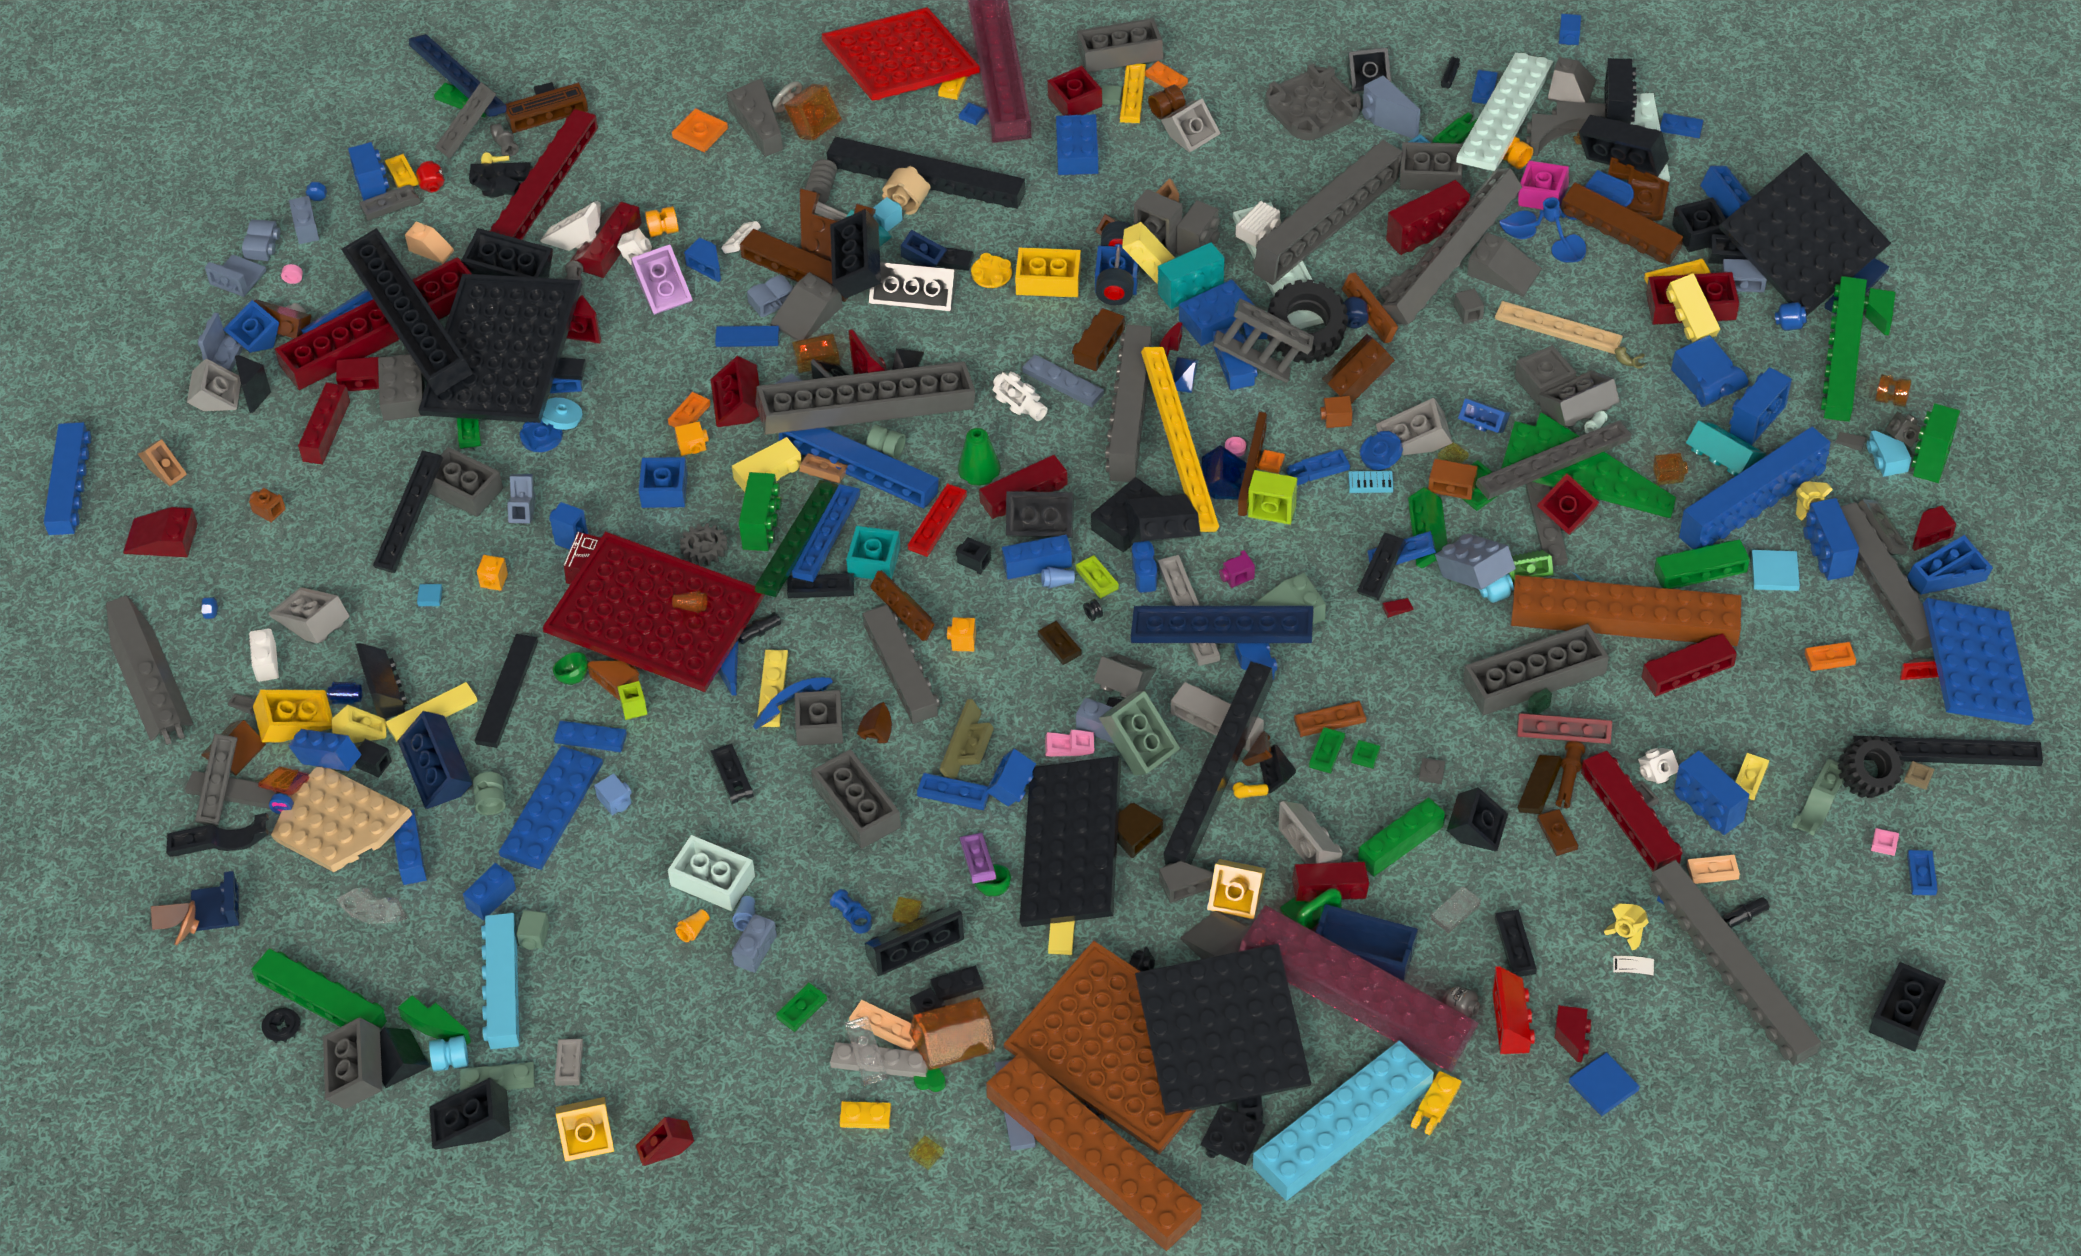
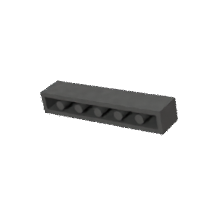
[862,605,940,724]

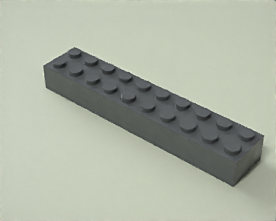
[1253,140,1403,285]
[756,361,975,435]

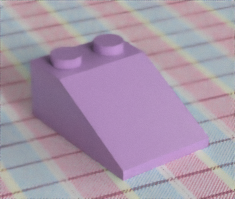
[631,244,693,315]

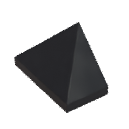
[892,348,924,370]
[1260,744,1296,794]

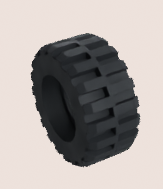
[1267,279,1348,363]

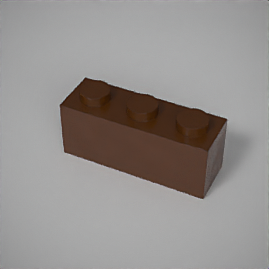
[1072,308,1125,371]

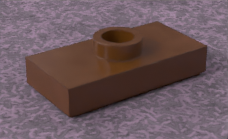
[1537,809,1578,856]

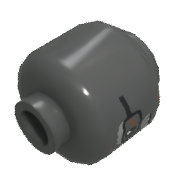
[1442,985,1480,1021]

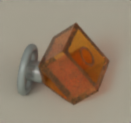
[772,81,842,141]

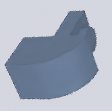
[507,474,536,523]

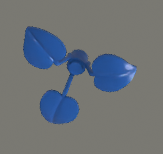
[1499,197,1586,262]

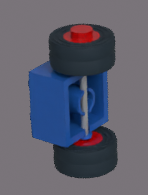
[1095,221,1139,305]

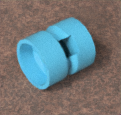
[429,1035,468,1072]

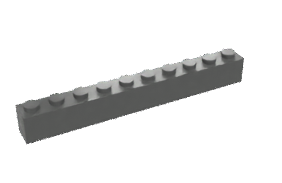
[1382,168,1522,325]
[1649,860,1821,1066]

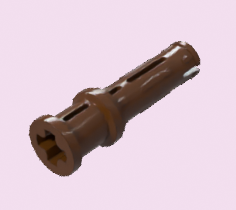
[1555,741,1586,809]

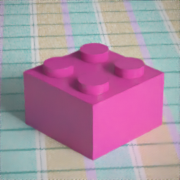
[1518,161,1569,210]

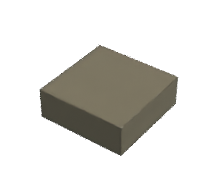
[1904,761,1935,790]

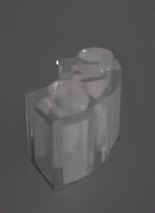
[337,888,407,924]

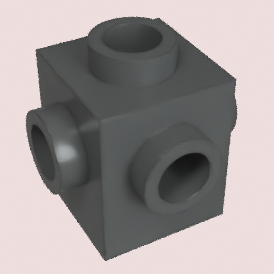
[1885,411,1921,447]

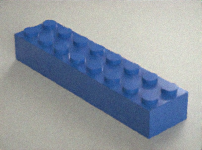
[1679,427,1831,549]

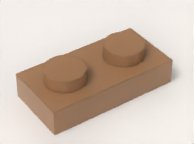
[799,453,848,483]

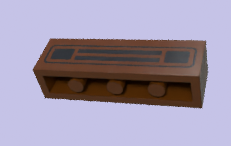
[505,82,588,133]

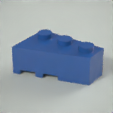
[1907,535,1993,595]

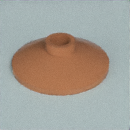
[174,900,199,946]

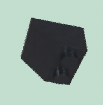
[1446,787,1508,851]

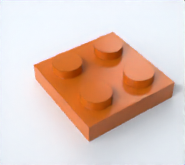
[672,108,728,153]

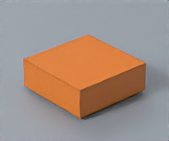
[1258,449,1285,474]

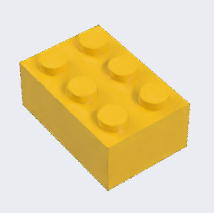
[1015,248,1081,297]

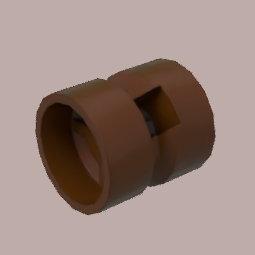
[1148,84,1186,119]

